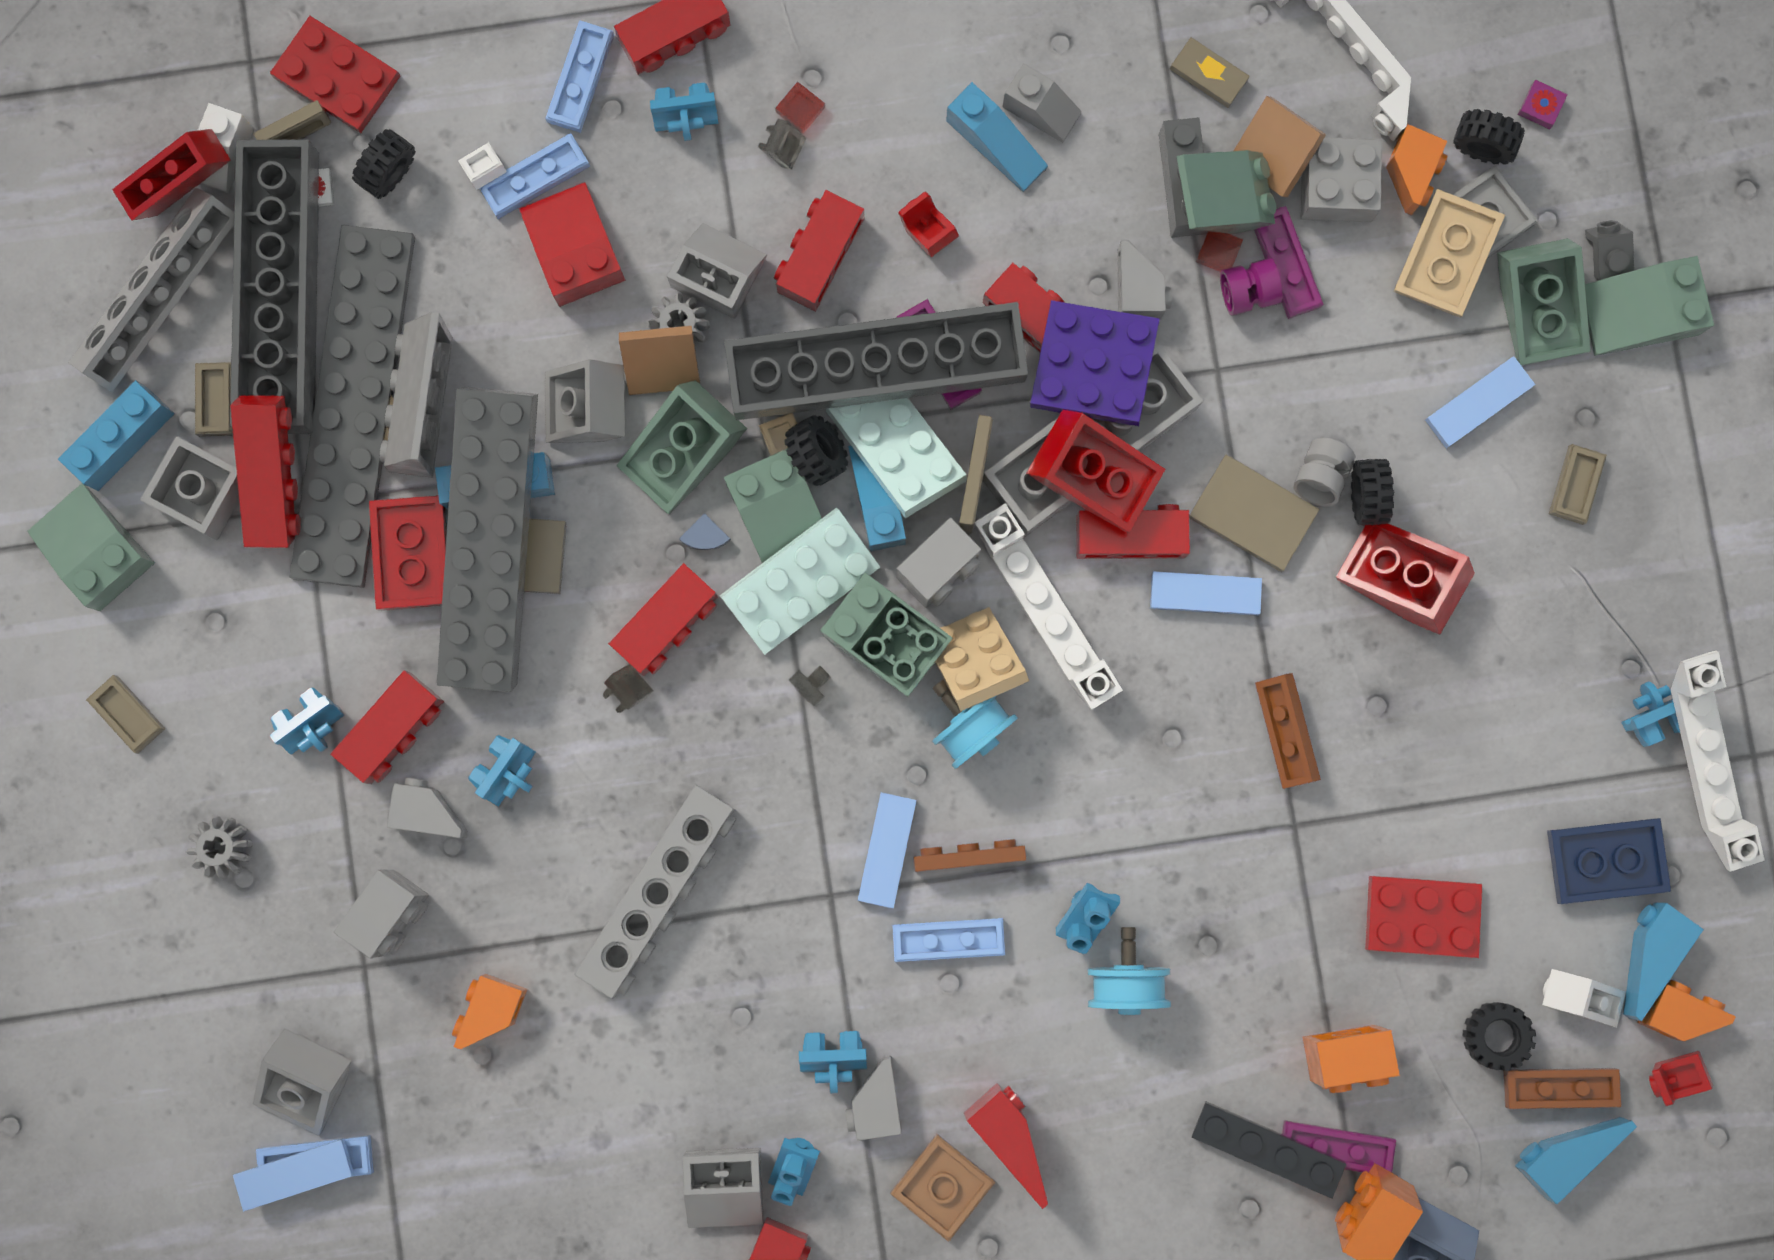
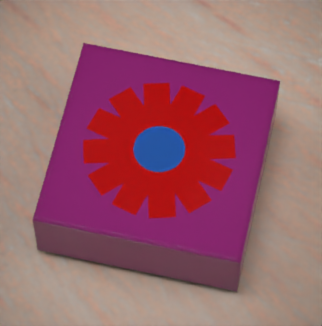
[1517,80,1568,130]

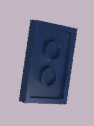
[1547,818,1671,904]

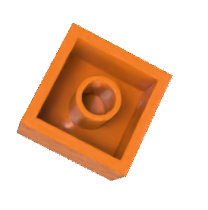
[1303,1025,1400,1093]
[1335,1163,1423,1260]

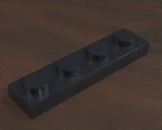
[1191,1101,1346,1199]

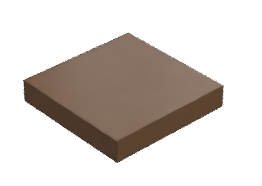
[1234,96,1326,197]
[619,326,700,395]
[890,1134,995,1242]

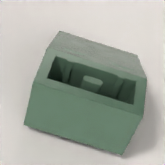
[820,573,953,697]

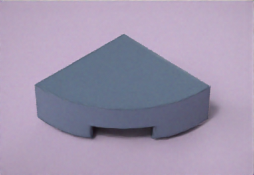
[679,513,731,550]

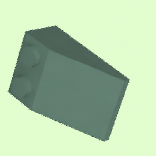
[1176,150,1276,234]
[1497,238,1591,365]
[1585,256,1714,356]
[616,380,748,514]
[724,448,822,563]
[27,483,155,611]

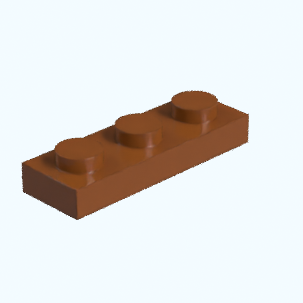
[1255,673,1321,789]
[913,839,1026,872]
[1504,1068,1621,1109]

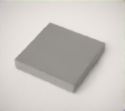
[1453,165,1538,259]

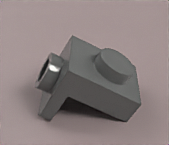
[1585,220,1634,280]

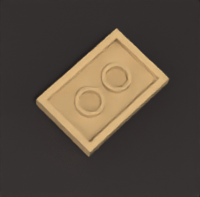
[1393,189,1505,318]
[935,607,1029,711]

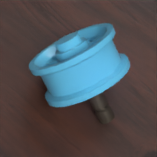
[932,679,1018,769]
[1088,927,1171,1015]

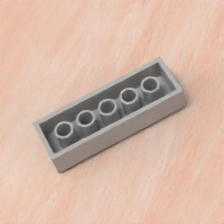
[982,343,1203,537]

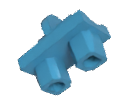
[650,82,719,141]
[1621,681,1680,747]
[270,688,345,754]
[468,735,536,806]
[1056,883,1120,954]
[799,1031,867,1094]
[768,1138,820,1206]

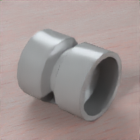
[1293,437,1356,507]

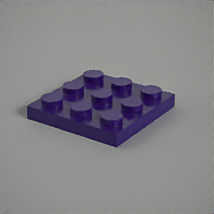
[1030,300,1160,427]

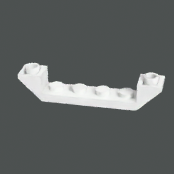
[1269,0,1411,142]
[974,503,1123,710]
[1671,651,1765,872]

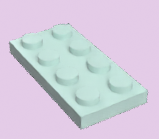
[826,398,967,518]
[719,508,880,655]

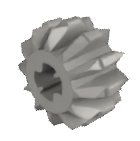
[648,293,710,349]
[186,816,253,879]

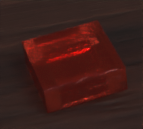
[775,82,825,134]
[1195,231,1243,272]

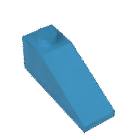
[946,82,1048,192]
[848,445,906,552]
[1623,902,1704,1021]
[1515,1117,1637,1205]

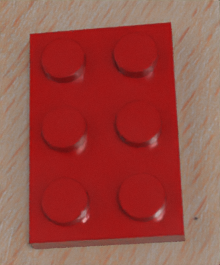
[270,15,401,134]
[369,495,447,611]
[1365,876,1482,958]

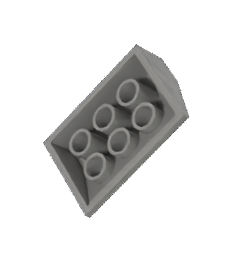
[380,312,453,478]

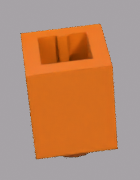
[1386,124,1448,215]
[452,974,528,1050]
[1637,980,1736,1041]

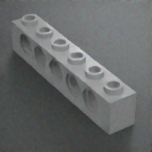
[68,188,234,392]
[574,785,736,999]

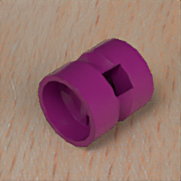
[1220,258,1283,316]

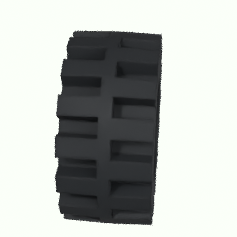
[1453,109,1525,165]
[352,129,416,199]
[784,415,848,486]
[1351,459,1394,525]
[1462,1002,1536,1071]

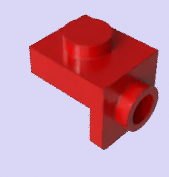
[898,192,959,257]
[1649,1051,1714,1106]

